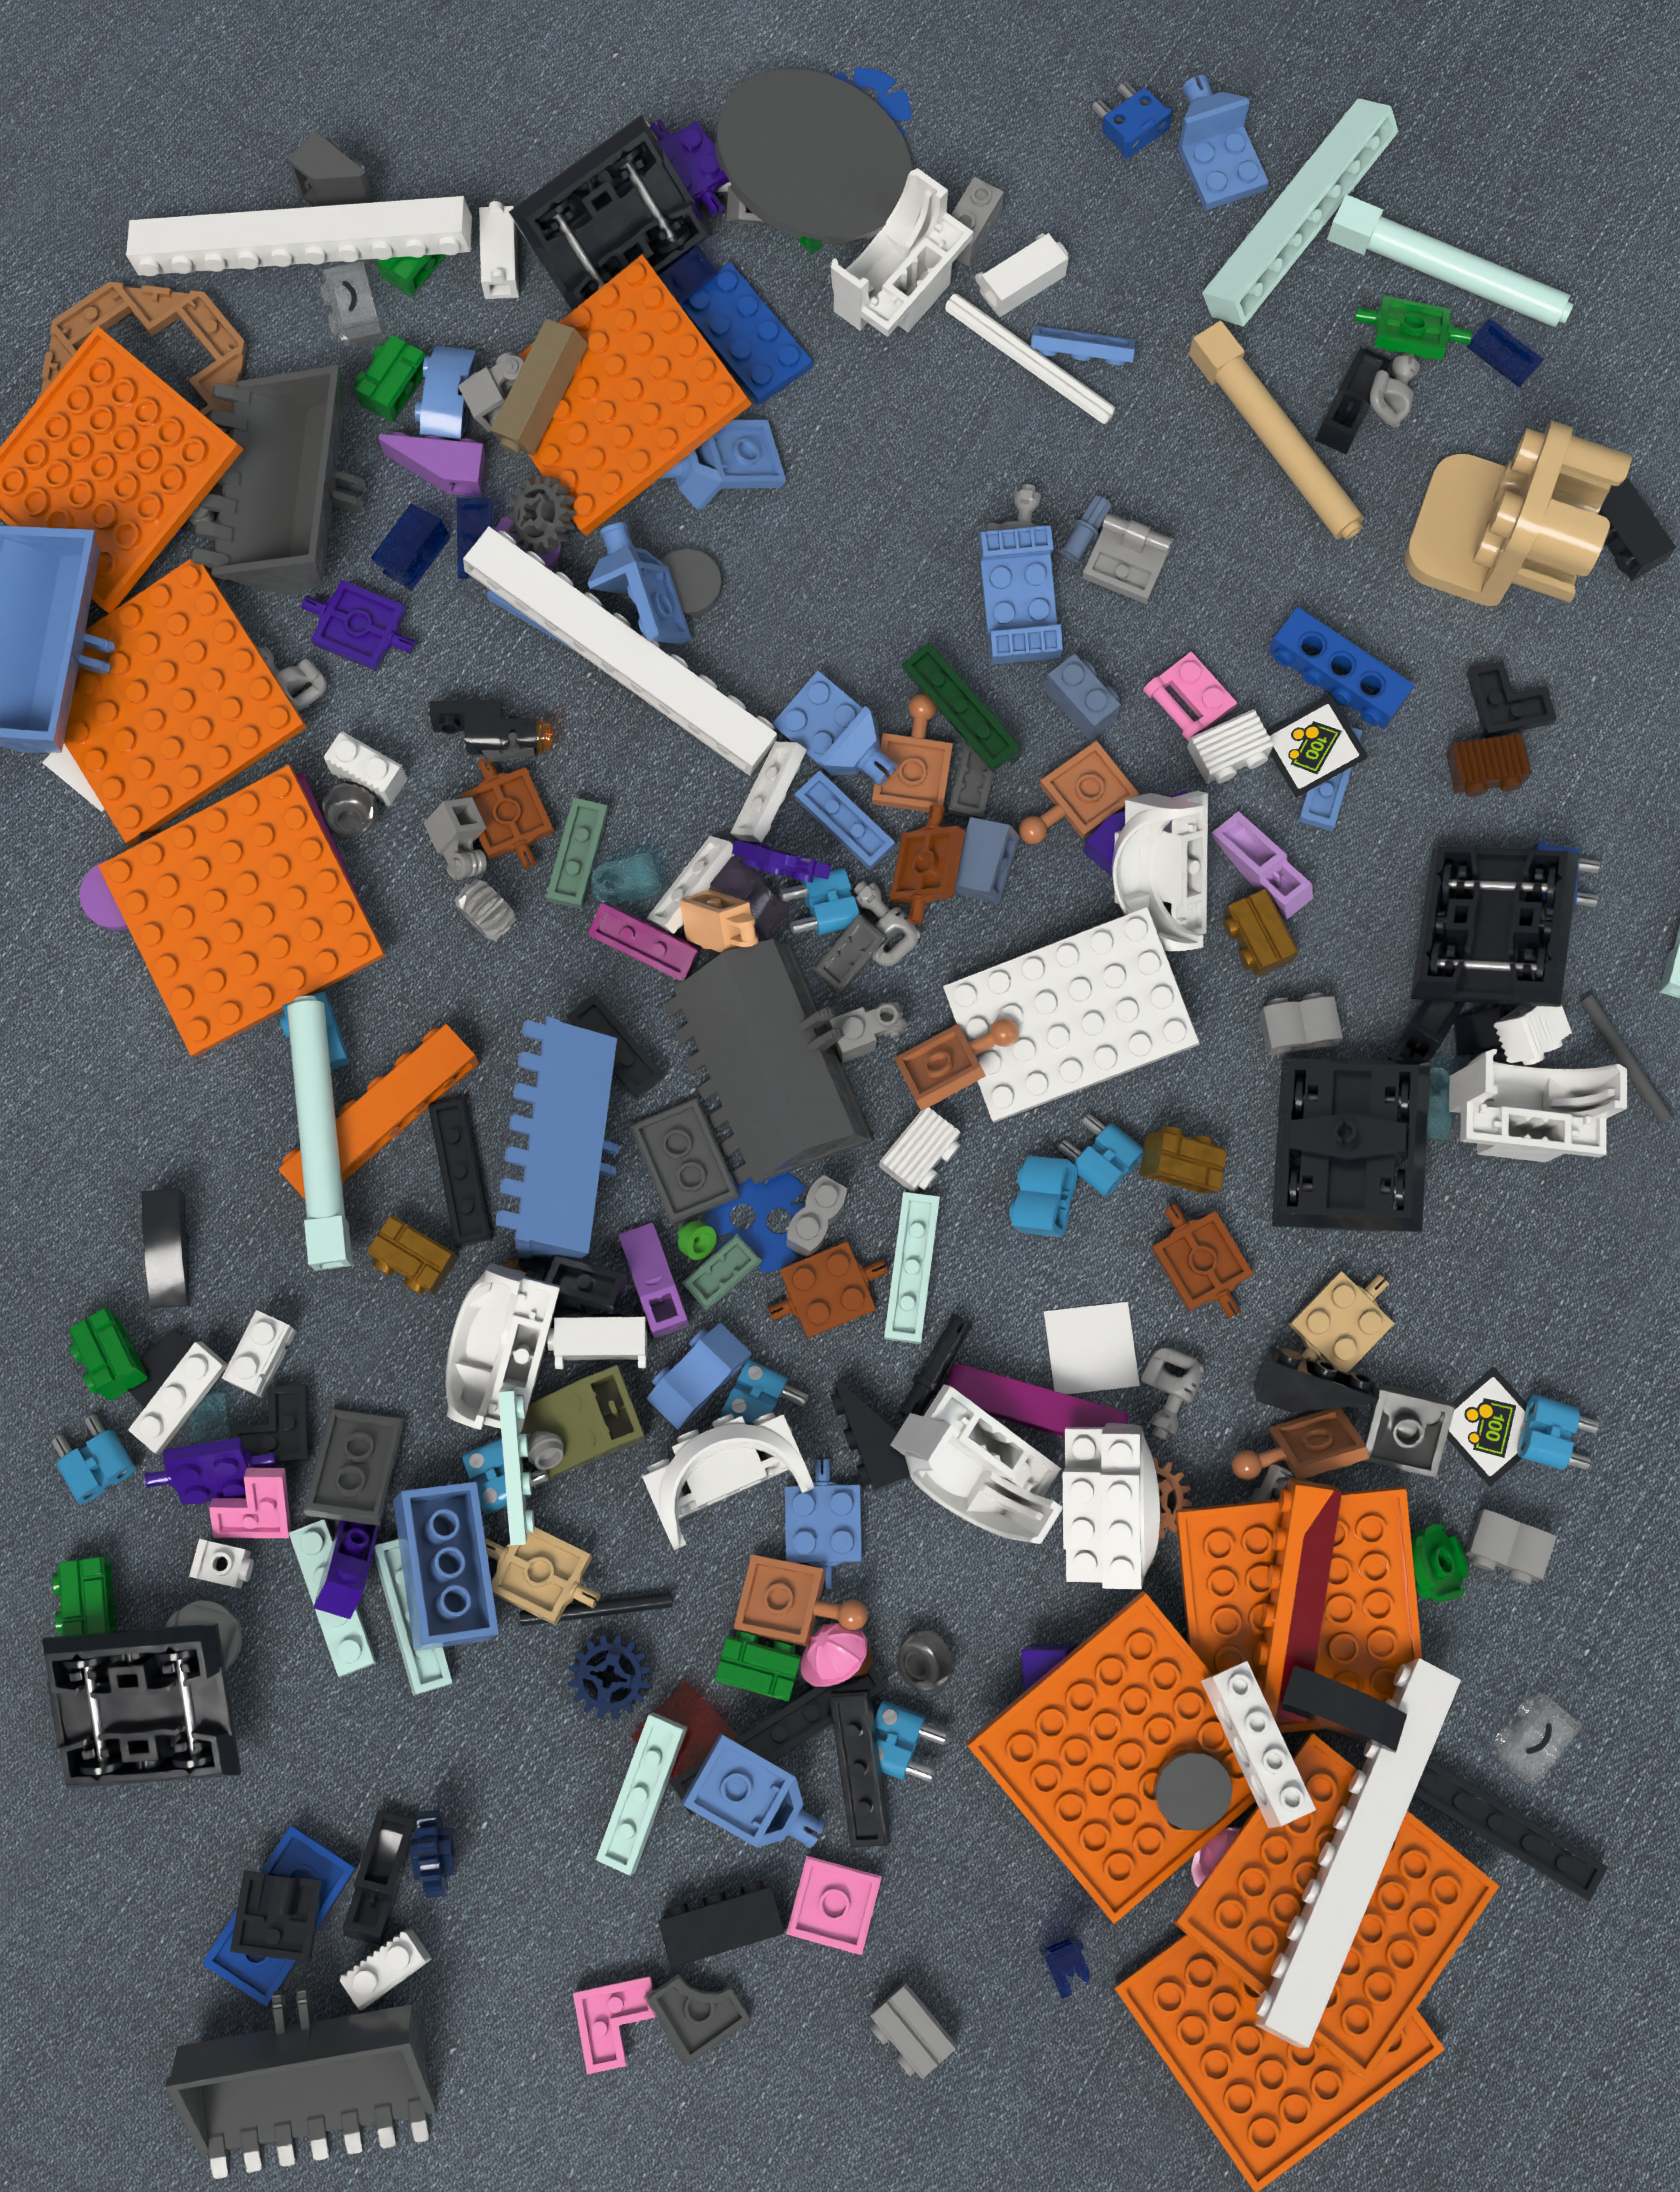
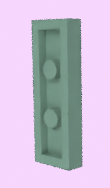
[546,797,609,909]

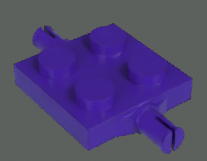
[650,119,730,216]
[301,579,416,671]
[731,840,832,883]
[144,1437,277,1505]

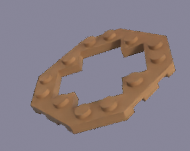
[36,282,247,436]

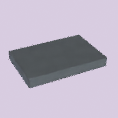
[629,1097,739,1226]
[304,1408,405,1526]

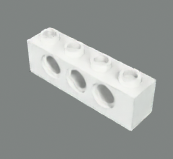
[1201,1661,1316,1828]

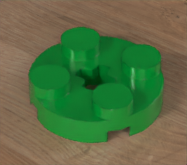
[1411,1524,1468,1602]

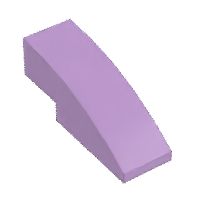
[1212,811,1313,920]

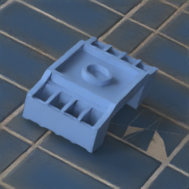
[978,525,1063,665]

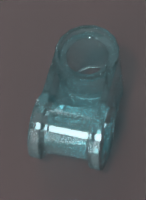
[592,853,663,905]
[1408,1068,1452,1142]

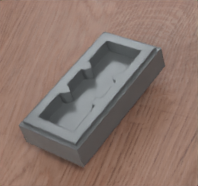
[948,744,995,819]
[814,914,889,993]

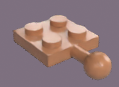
[872,693,953,813]
[1019,740,1140,844]
[894,1018,1019,1111]
[1232,1407,1369,1480]
[733,1554,868,1647]

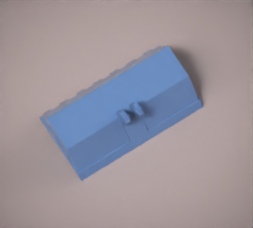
[0,526,115,753]
[496,1016,619,1261]

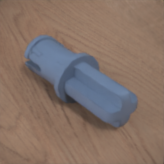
[1060,496,1111,563]

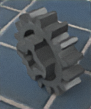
[507,475,577,554]

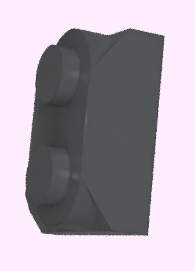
[1363,1385,1455,1478]

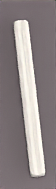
[945,294,1115,424]

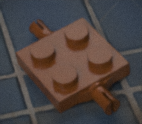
[460,758,554,870]
[889,805,966,925]
[1151,1203,1254,1319]
[766,1241,888,1339]

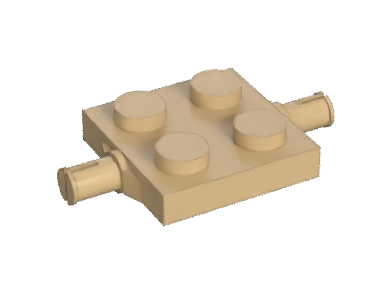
[1288,1271,1395,1373]
[485,1527,600,1626]

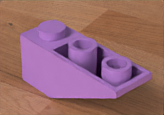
[379,432,487,497]
[618,1222,689,1339]

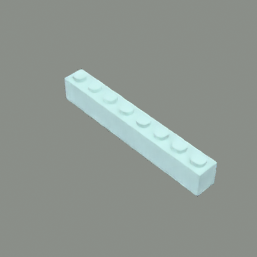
[1202,98,1399,327]

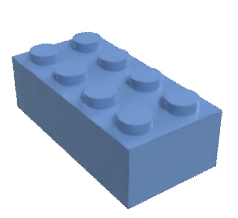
[393,1482,499,1651]

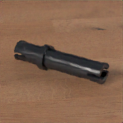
[898,1314,973,1416]

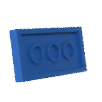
[676,262,813,406]
[202,1825,358,2007]

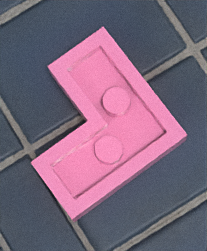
[209,1468,291,1538]
[573,1975,655,2074]

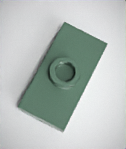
[682,1234,762,1312]

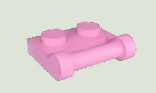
[1143,651,1237,742]

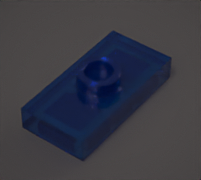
[1466,318,1544,388]

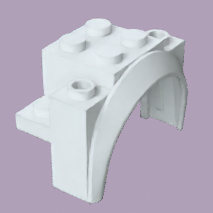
[831,168,974,337]
[1449,1049,1627,1162]
[890,1384,1063,1544]

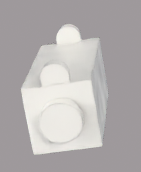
[479,201,519,299]
[975,233,1069,318]
[547,1317,648,1369]

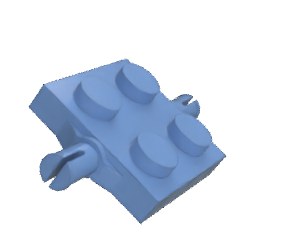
[785,1459,862,1590]

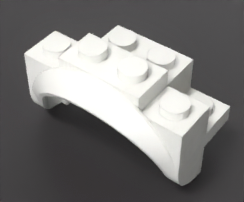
[1112,791,1208,951]
[446,1263,561,1434]
[642,1412,814,1550]
[1063,1423,1160,1589]

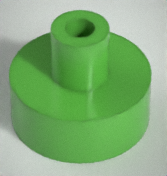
[678,1220,716,1260]

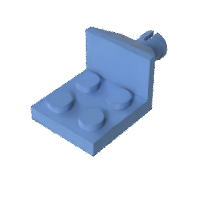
[1178,75,1269,211]
[659,420,786,510]
[588,522,692,644]
[772,670,898,786]
[681,1733,825,1848]

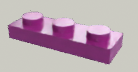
[587,901,701,981]

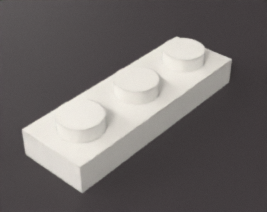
[730,741,807,843]
[646,836,734,934]
[128,1341,228,1454]

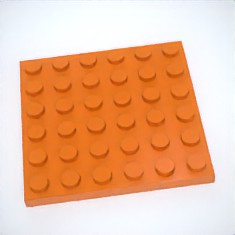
[517,255,752,536]
[0,326,244,614]
[64,558,307,846]
[98,765,387,1057]
[1175,1486,1422,1733]
[965,1591,1256,1924]
[1173,1733,1500,2081]
[1113,1933,1445,2192]

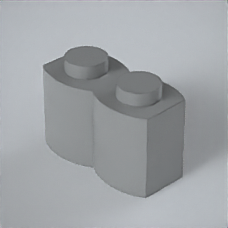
[1259,992,1343,1055]
[786,1175,847,1258]
[1465,1509,1557,1585]

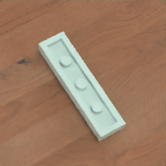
[884,1192,940,1344]
[498,1386,535,1546]
[289,1519,377,1677]
[373,1539,452,1696]
[596,1712,688,1876]

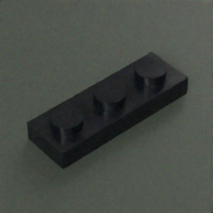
[567,994,665,1100]

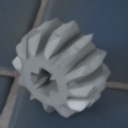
[455,879,516,941]

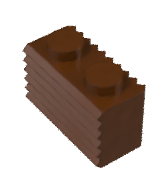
[1446,733,1531,797]

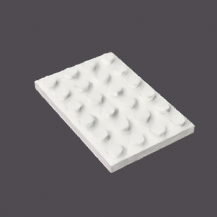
[943,907,1200,1123]

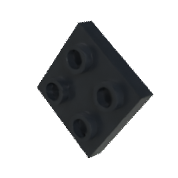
[230,1870,324,1962]

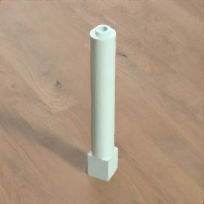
[1327,194,1574,328]
[287,996,353,1271]

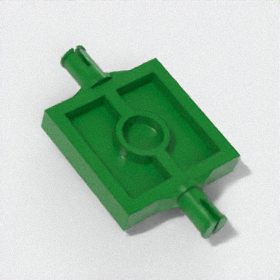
[1354,295,1473,360]

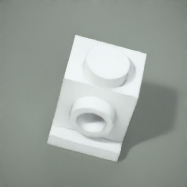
[189,1539,254,1589]

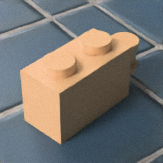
[680,889,759,953]

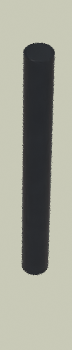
[519,1592,673,1626]

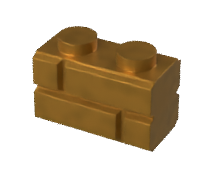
[1222,889,1299,977]
[1140,1126,1227,1194]
[367,1215,457,1295]

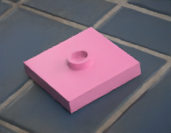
[786,1856,882,1955]

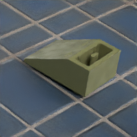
[522,1365,647,1479]

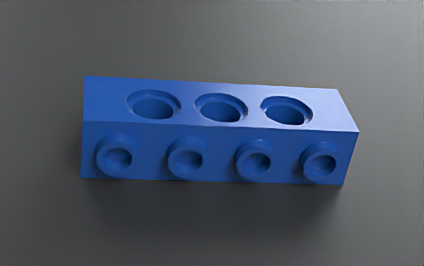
[1268,606,1415,730]

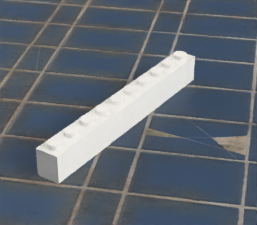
[126,196,472,276]
[463,527,777,776]
[1254,1658,1461,2048]

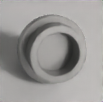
[527,1430,564,1470]

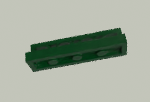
[901,642,1020,773]

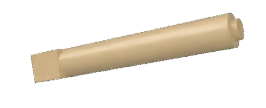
[1189,320,1364,540]

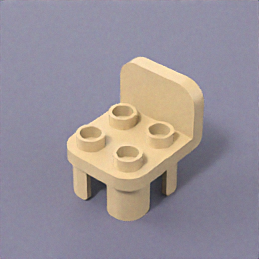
[1405,420,1632,606]

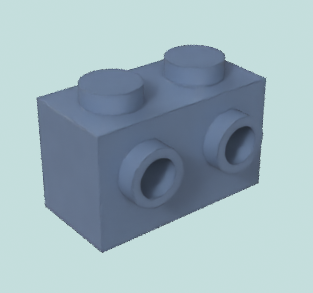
[1044,653,1121,741]
[955,817,1020,903]

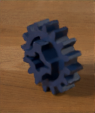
[568,1635,652,1719]
[409,1809,456,1898]

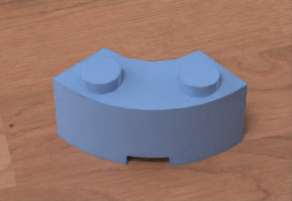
[415,346,477,439]
[646,1323,752,1430]

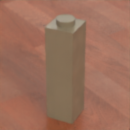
[490,319,588,456]

